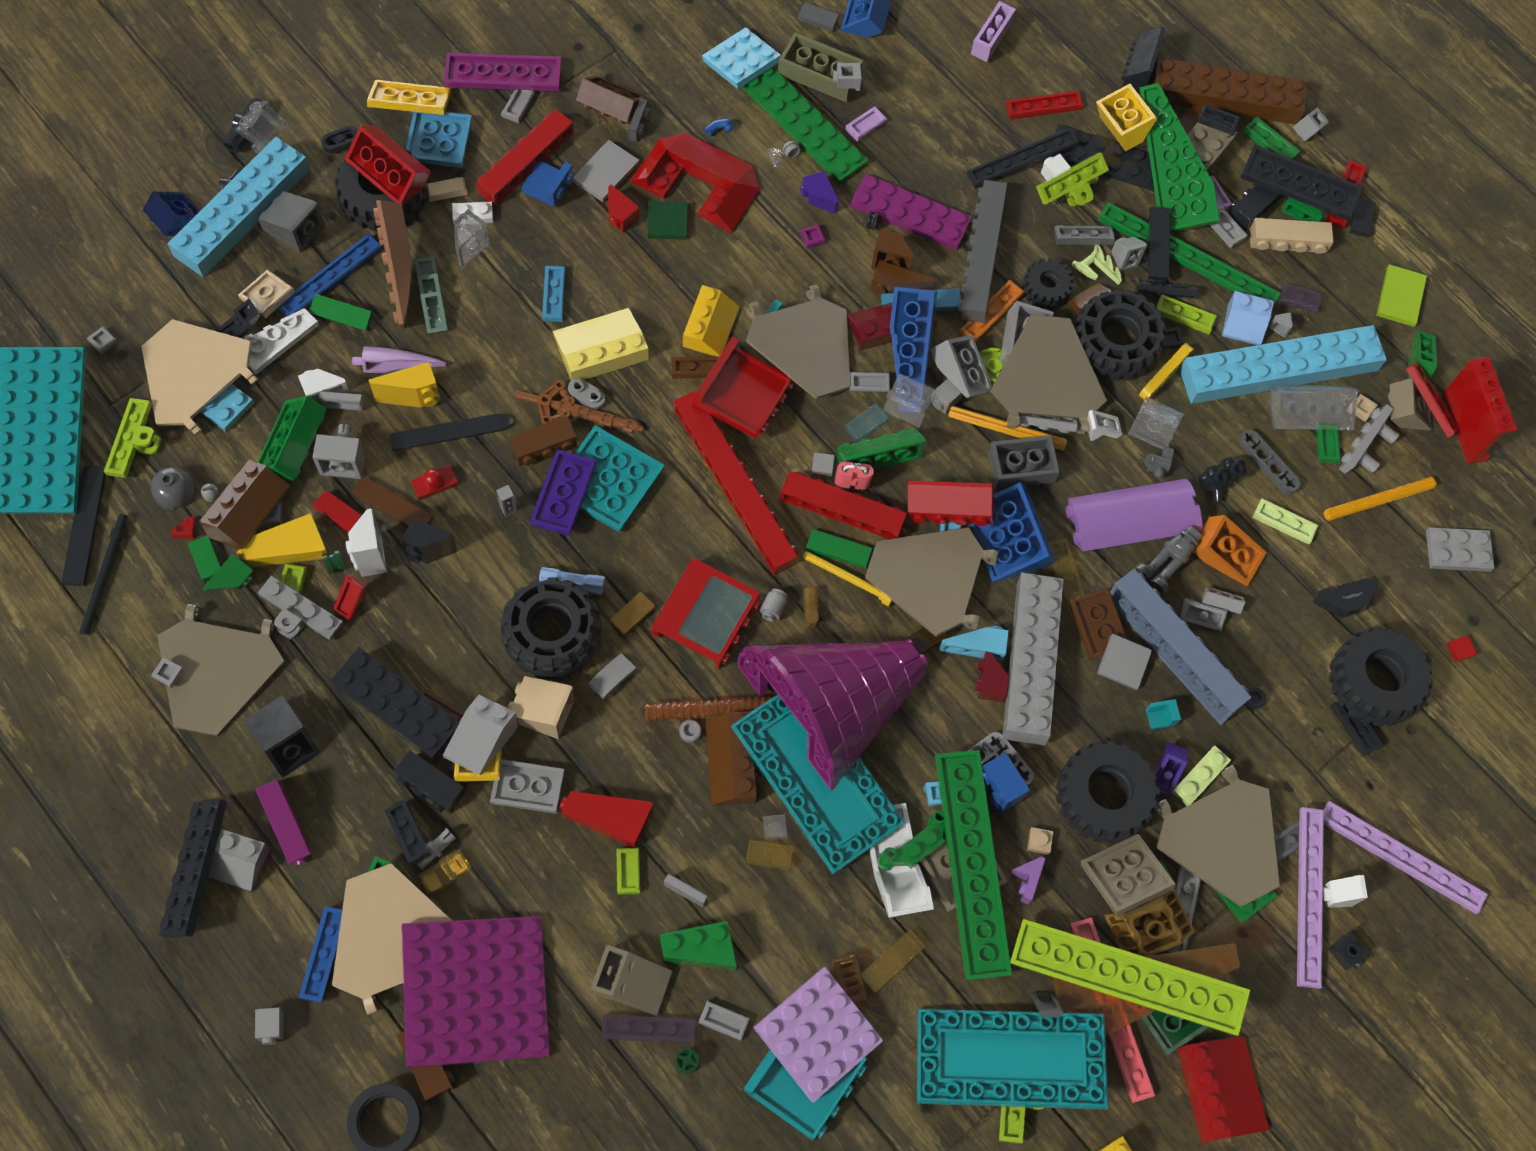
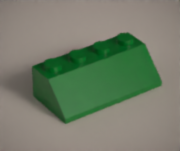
[257,396,327,482]
[836,429,926,470]

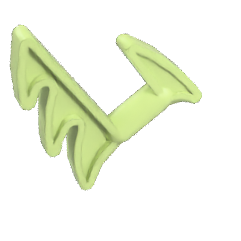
[1072,245,1122,285]

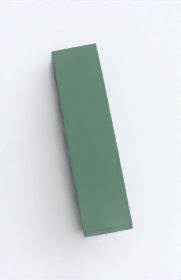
[414,256,448,334]

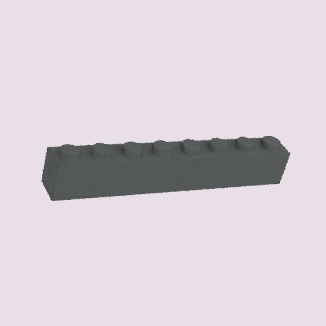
[958,180,1007,323]

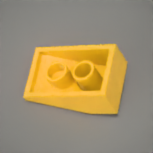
[369,362,441,408]

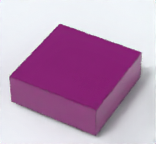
[800,224,825,249]

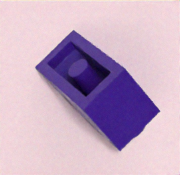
[800,171,839,213]
[1155,742,1189,798]

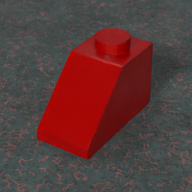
[608,184,639,232]

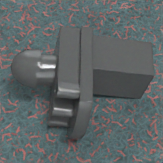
[1144,446,1174,479]

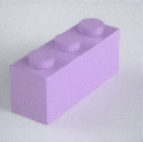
[971,1,1016,62]

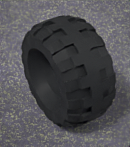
[500,577,601,679]

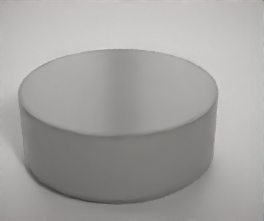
[679,720,701,743]

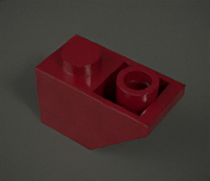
[975,651,1009,703]

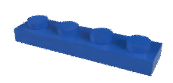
[299,906,342,1004]

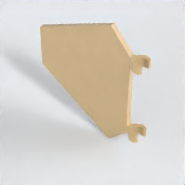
[141,319,258,435]
[332,864,452,1015]

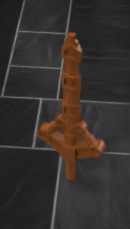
[515,380,644,433]

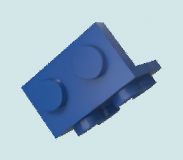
[521,162,574,207]

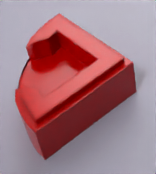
[171,516,197,539]

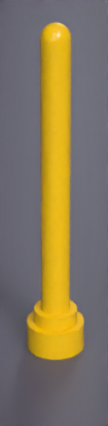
[803,552,893,607]

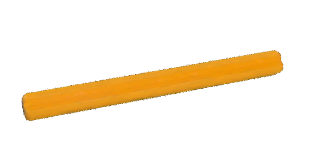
[949,406,1067,451]
[1323,477,1437,521]

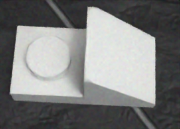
[1087,410,1122,441]

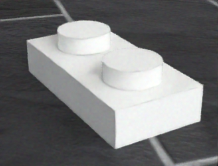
[452,202,493,224]

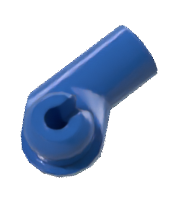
[704,118,734,136]

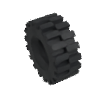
[1022,258,1074,311]

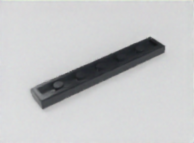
[967,127,1079,189]
[61,465,106,586]

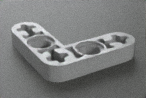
[968,732,1034,786]

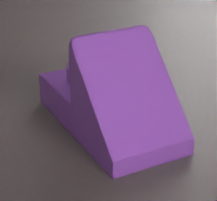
[1010,857,1045,904]

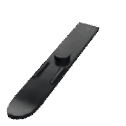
[389,414,514,451]

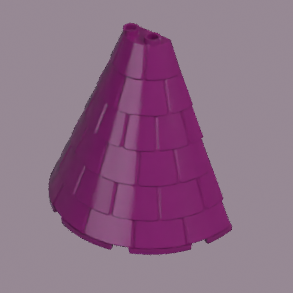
[737,639,928,791]

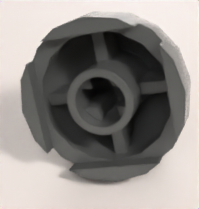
[151,467,196,510]

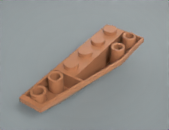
[373,200,411,329]

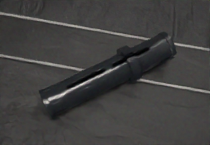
[1137,280,1199,299]

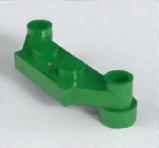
[877,811,945,871]

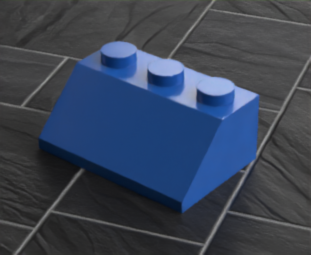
[841,0,891,38]

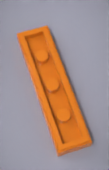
[959,280,1024,344]

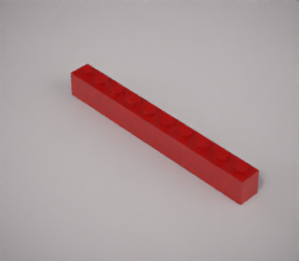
[674,391,798,576]

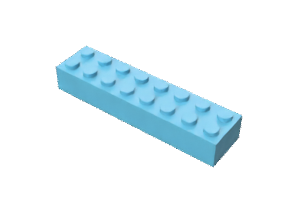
[167,137,310,277]

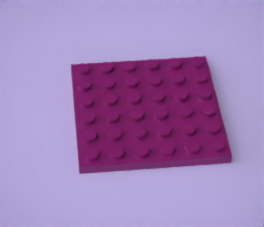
[401,916,550,1068]

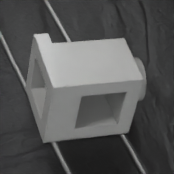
[833,63,861,91]

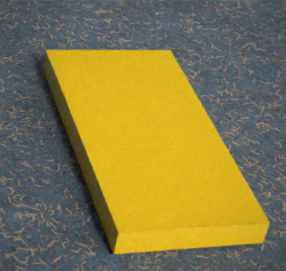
[367,80,451,115]

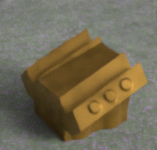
[1104,889,1195,958]

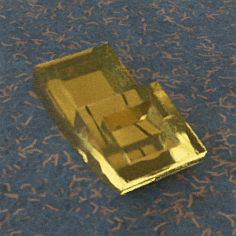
[418,849,471,896]

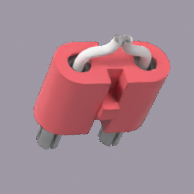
[835,462,874,492]

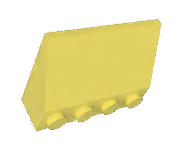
[553,308,649,381]

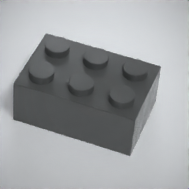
[987,435,1060,489]

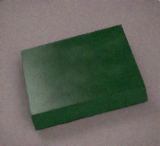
[647,201,687,240]

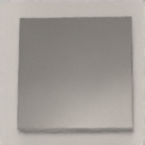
[1097,634,1152,690]

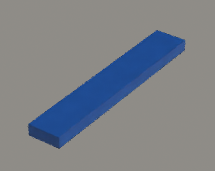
[278,233,383,317]

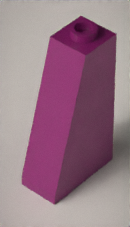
[255,779,312,866]

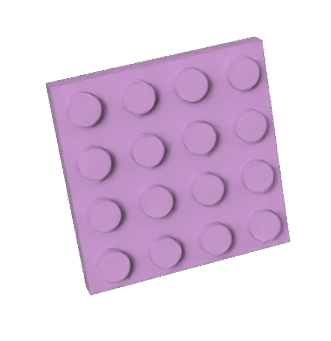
[753,967,883,1103]

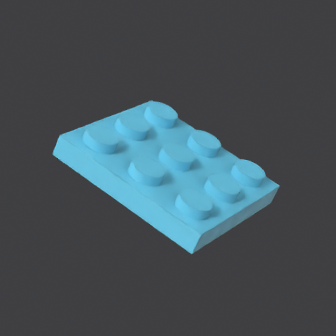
[702,27,781,89]

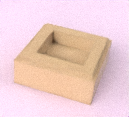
[1348,394,1377,422]

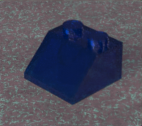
[143,192,200,237]

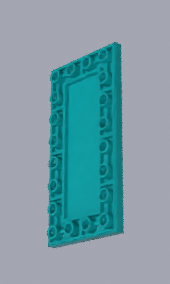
[731,694,905,874]
[917,1009,1108,1110]

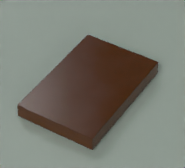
[1068,588,1127,661]

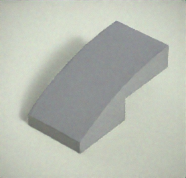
[588,654,636,699]

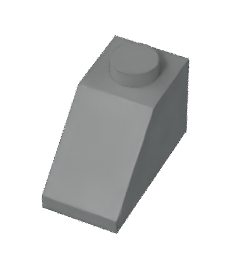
[1111,237,1147,271]

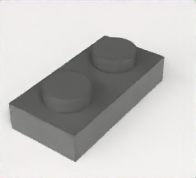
[629,98,650,142]

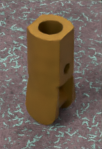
[803,588,819,628]

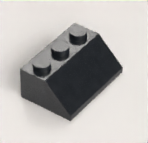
[1121,27,1165,94]

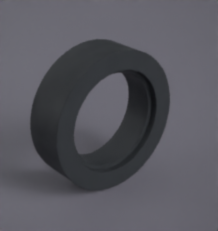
[347,1084,422,1151]

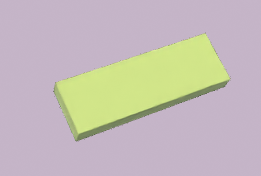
[1252,499,1319,545]

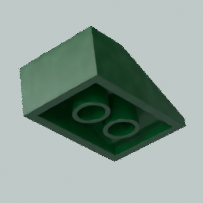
[1140,1009,1210,1055]

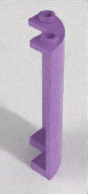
[1066,479,1203,551]

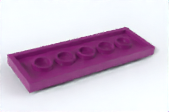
[444,53,561,91]
[850,174,972,251]

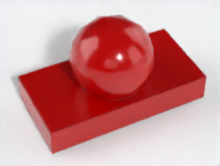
[411,465,458,501]
[333,574,368,622]

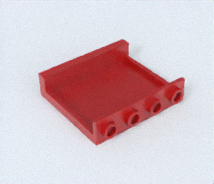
[692,336,795,440]
[1442,357,1518,465]

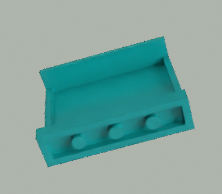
[743,1050,867,1141]

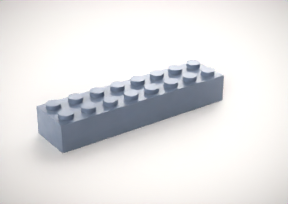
[1110,569,1252,725]

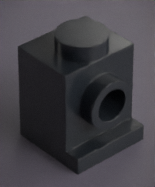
[1327,931,1368,970]

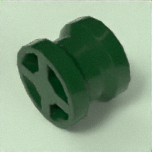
[322,549,346,574]
[676,1048,699,1075]

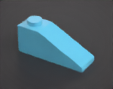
[939,626,1008,661]

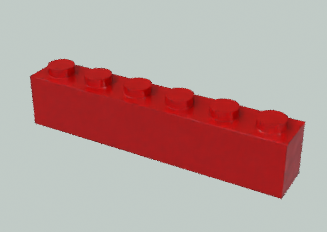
[476,109,574,207]
[780,471,907,539]

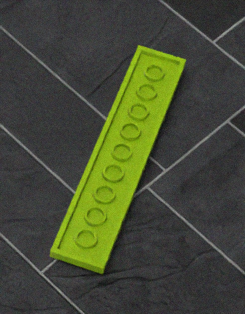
[1010,919,1250,1036]

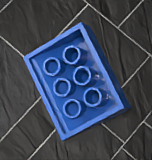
[970,482,1056,583]

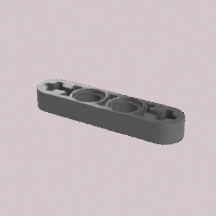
[1238,430,1300,495]

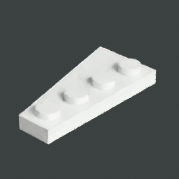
[244,308,319,375]

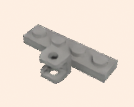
[258,576,343,641]

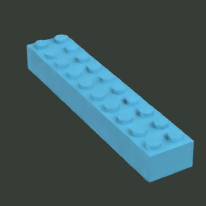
[1180,325,1387,404]

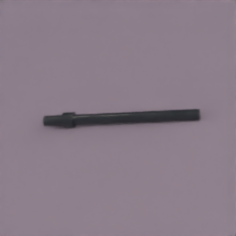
[79,514,128,635]

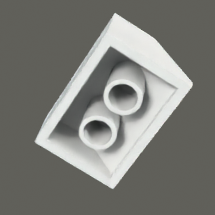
[346,509,387,577]

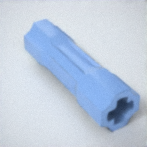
[539,567,605,596]

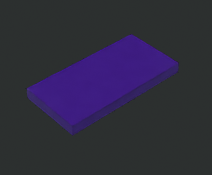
[530,449,597,536]

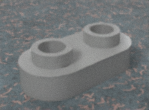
[568,378,605,411]

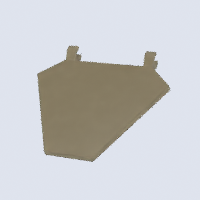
[746,284,850,399]
[990,315,1107,434]
[865,528,998,637]
[157,604,285,736]
[1156,765,1280,907]

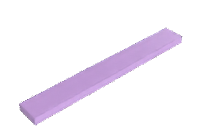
[1323,801,1488,914]
[1297,807,1324,989]

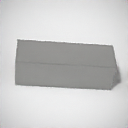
[496,485,517,517]
[1202,587,1245,614]

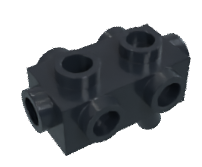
[1199,457,1248,502]

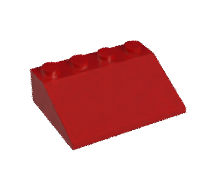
[1177,1036,1269,1143]

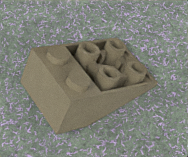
[591,945,672,1016]

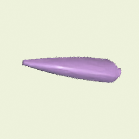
[352,346,446,373]

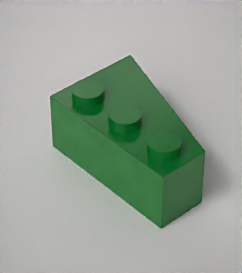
[660,921,736,971]

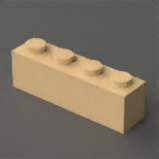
[1249,218,1333,254]

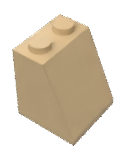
[507,676,575,739]

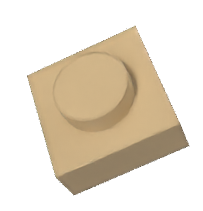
[1027,827,1053,855]

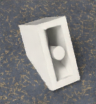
[298,369,349,402]
[1323,875,1368,908]

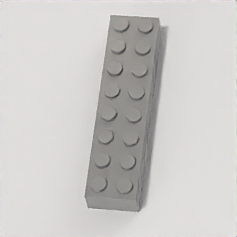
[1002,572,1063,746]

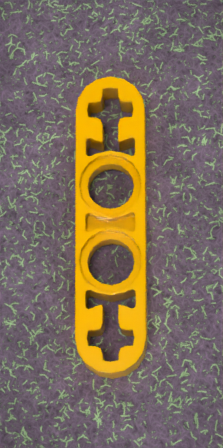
[1139,343,1194,402]

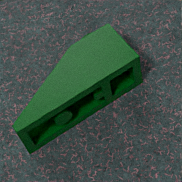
[1408,330,1437,381]

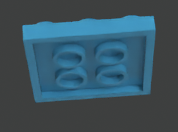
[406,112,472,168]

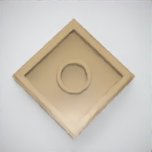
[238,269,295,318]

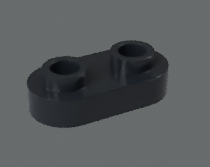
[321,126,358,154]

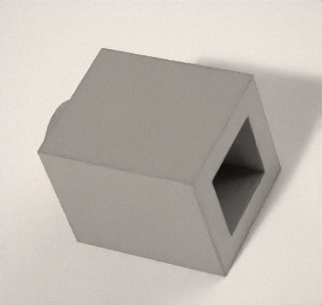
[1293,107,1329,142]
[931,379,963,414]
[255,1008,284,1045]

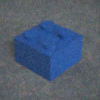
[982,753,1030,814]

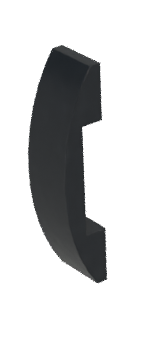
[215,298,261,338]

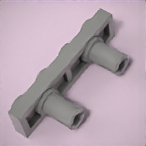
[1339,404,1399,474]

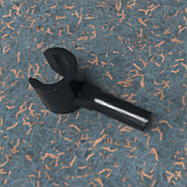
[219,168,241,190]

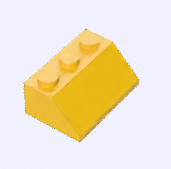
[1096,84,1157,151]
[683,285,740,357]

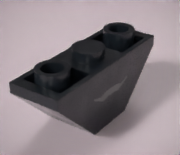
[1313,578,1379,618]

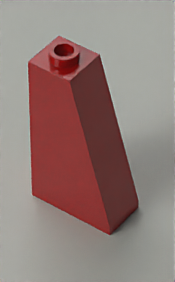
[560,791,654,848]

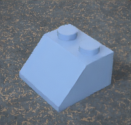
[1222,291,1274,345]

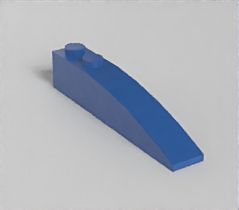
[890,287,938,413]

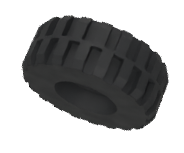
[335,148,427,231]
[1074,290,1166,380]
[1329,628,1433,726]
[1056,741,1160,843]

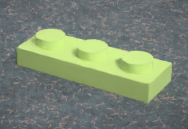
[1172,745,1231,806]

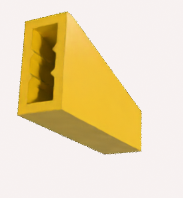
[236,513,328,568]

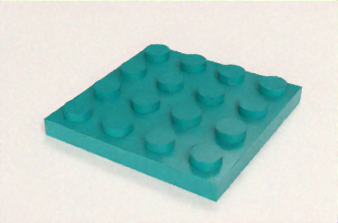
[575,425,665,533]

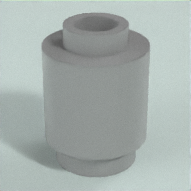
[760,589,788,622]

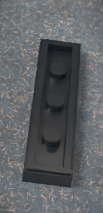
[1148,207,1170,281]

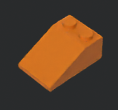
[1193,515,1267,586]

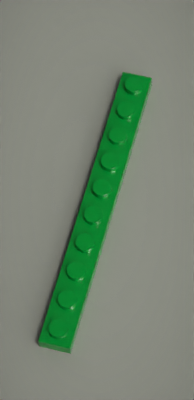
[1098,202,1281,308]

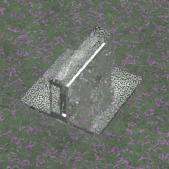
[883,373,937,427]
[1128,397,1183,450]

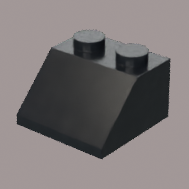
[402,518,457,564]

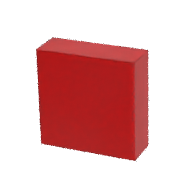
[1447,636,1477,663]

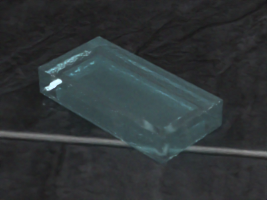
[844,403,889,442]

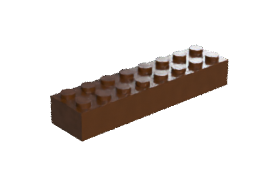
[1151,58,1306,125]

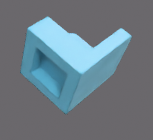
[923,782,941,806]

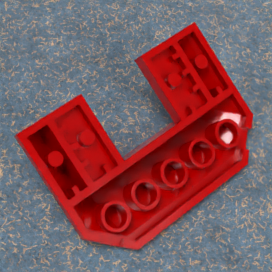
[631,133,760,233]

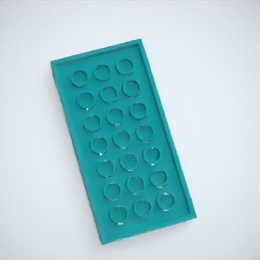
[0,347,86,514]

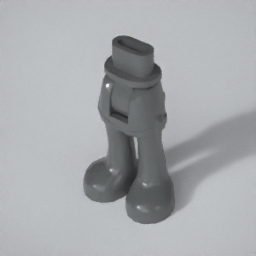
[1134,526,1202,594]

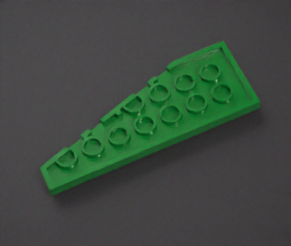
[1139,83,1220,233]

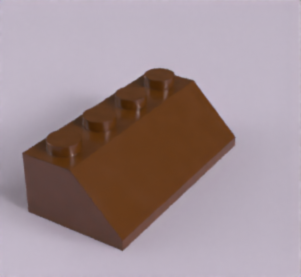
[200,460,290,550]
[706,711,756,806]

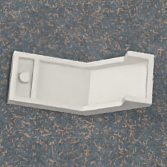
[869,803,934,918]

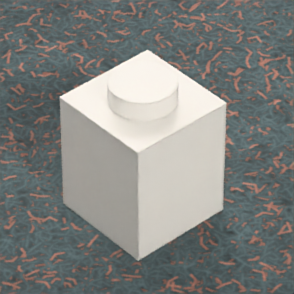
[1041,154,1071,180]

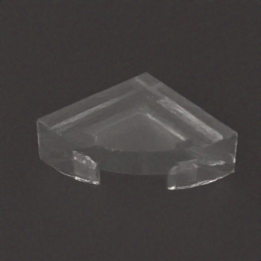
[767,147,782,167]

